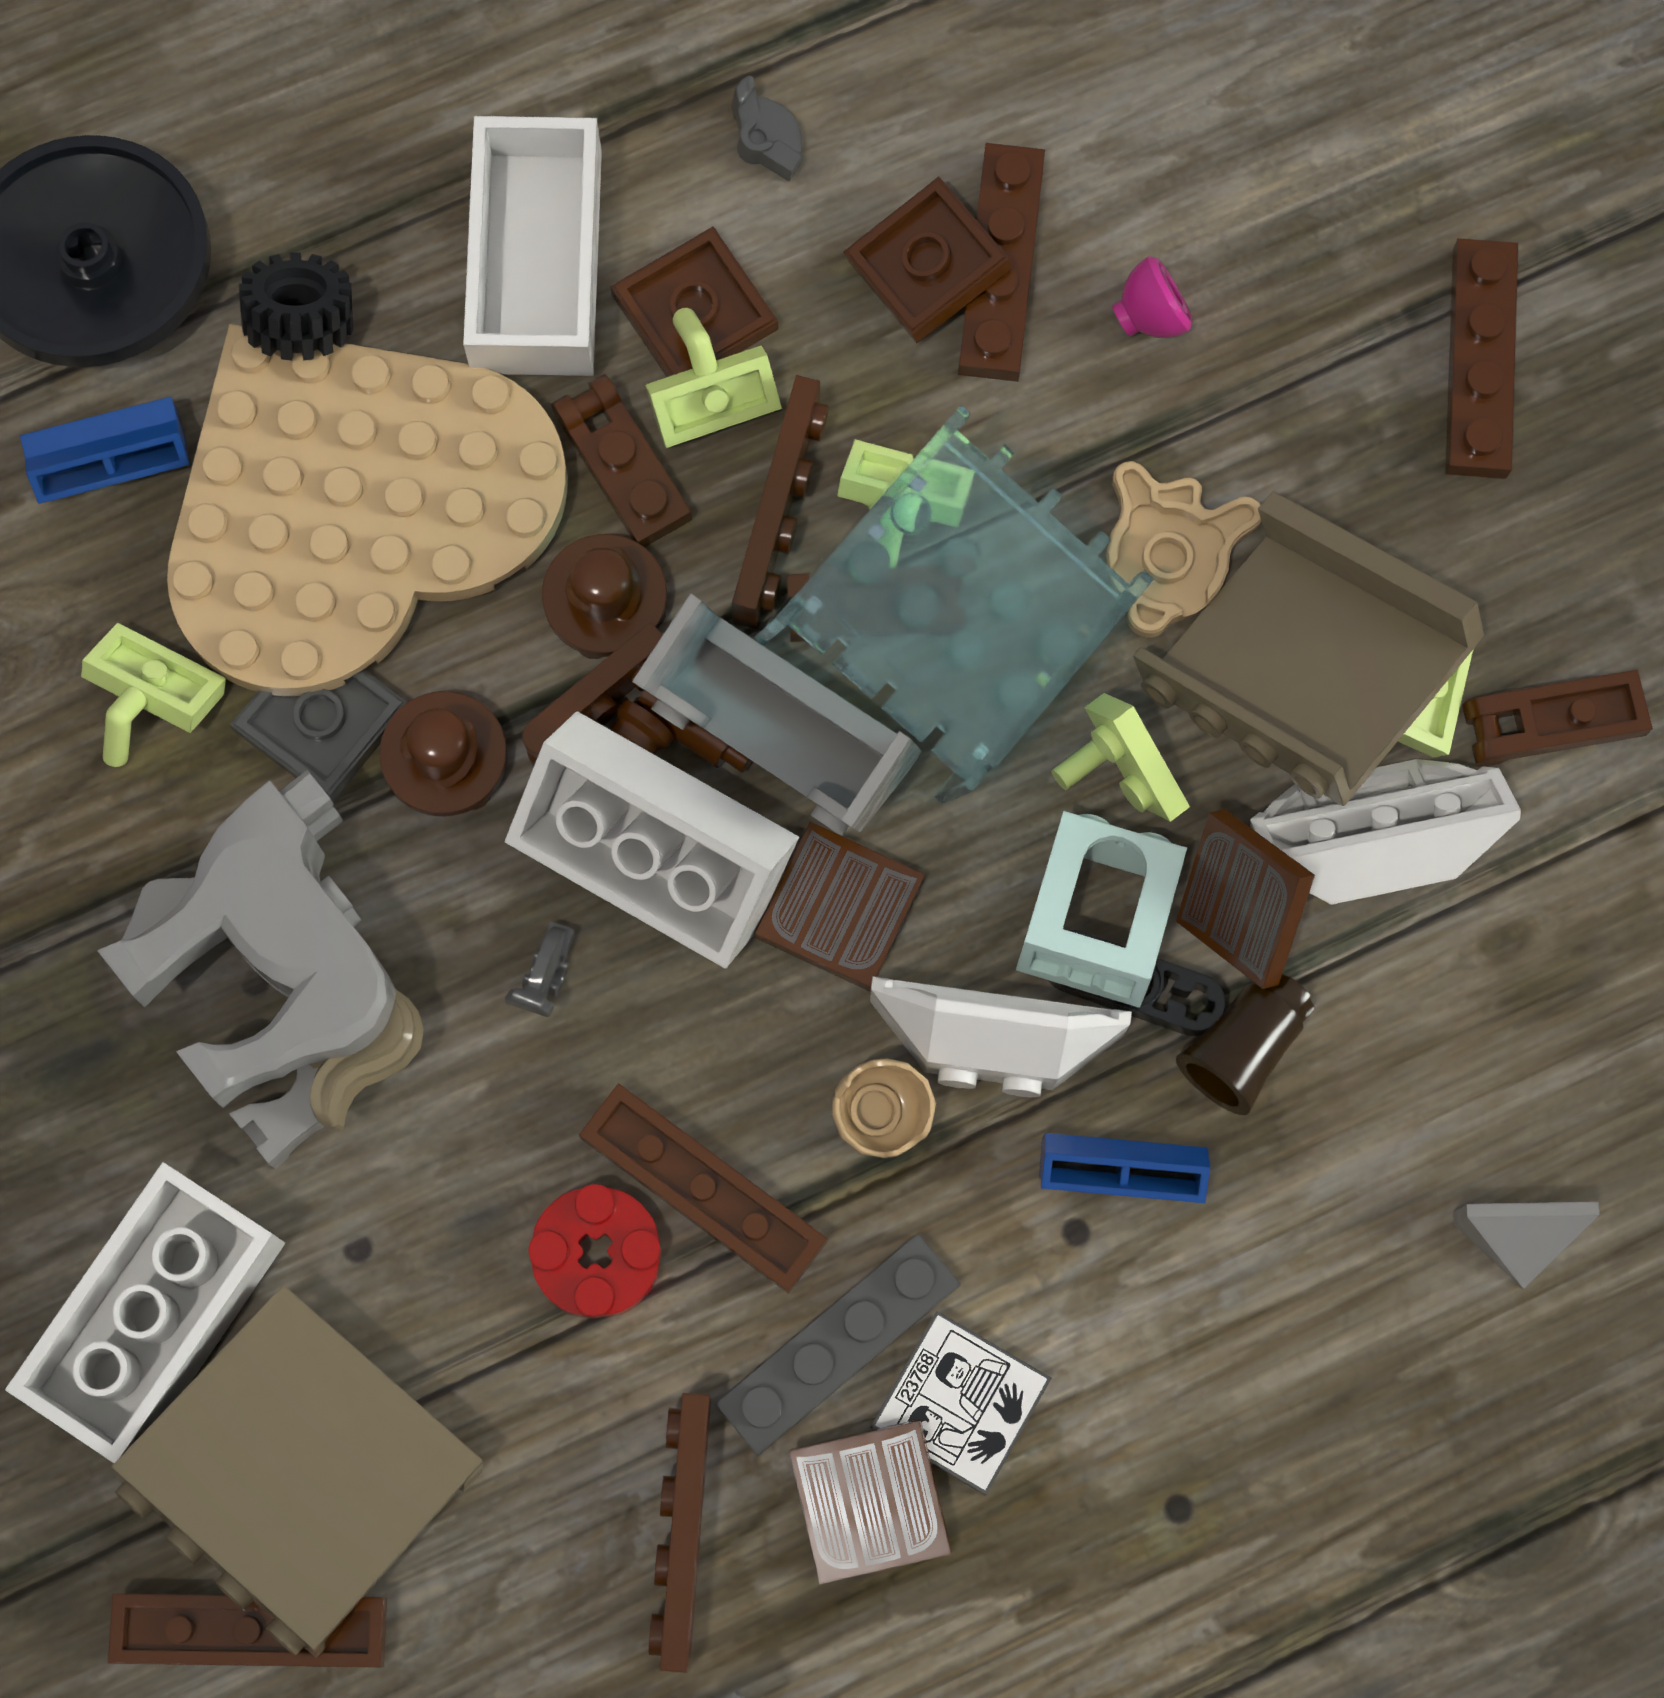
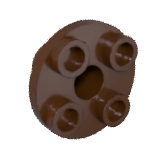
[542,534,667,659]
[379,691,508,817]

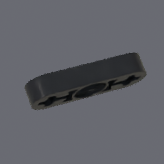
[1048,930,1225,1036]

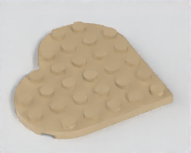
[167,324,568,696]

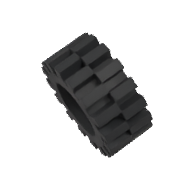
[239,252,353,361]

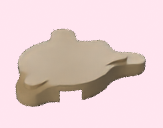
[1104,461,1262,638]

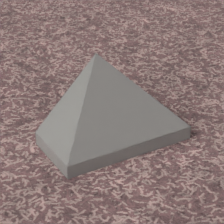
[1453,1202,1600,1289]

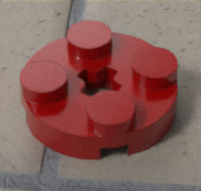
[528,1184,661,1319]

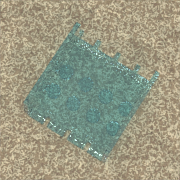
[754,405,1154,804]

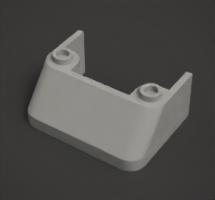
[632,593,922,836]

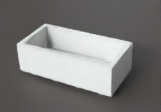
[463,116,602,376]

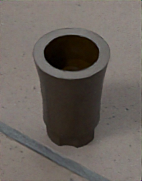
[1176,974,1315,1115]

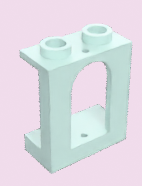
[1016,811,1187,1008]

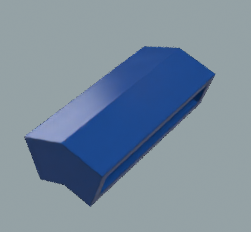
[20,396,190,504]
[1039,1133,1210,1203]

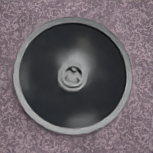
[0,135,211,367]

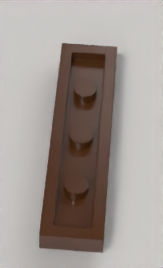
[958,143,1045,382]
[1445,238,1518,479]
[732,375,829,629]
[579,1083,828,1294]
[649,1393,711,1673]
[108,1594,387,1668]

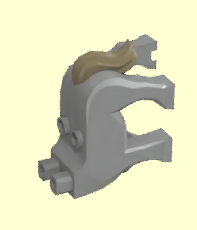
[97,770,424,1169]

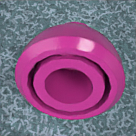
[1112,256,1193,338]

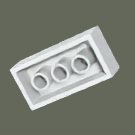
[505,711,799,969]
[5,1162,285,1463]

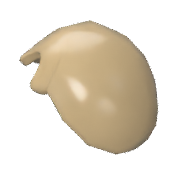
[831,1058,936,1158]

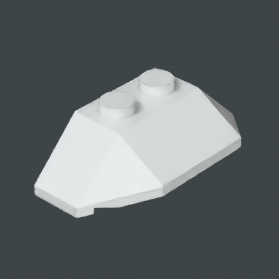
[1250,759,1521,905]
[870,976,1132,1097]

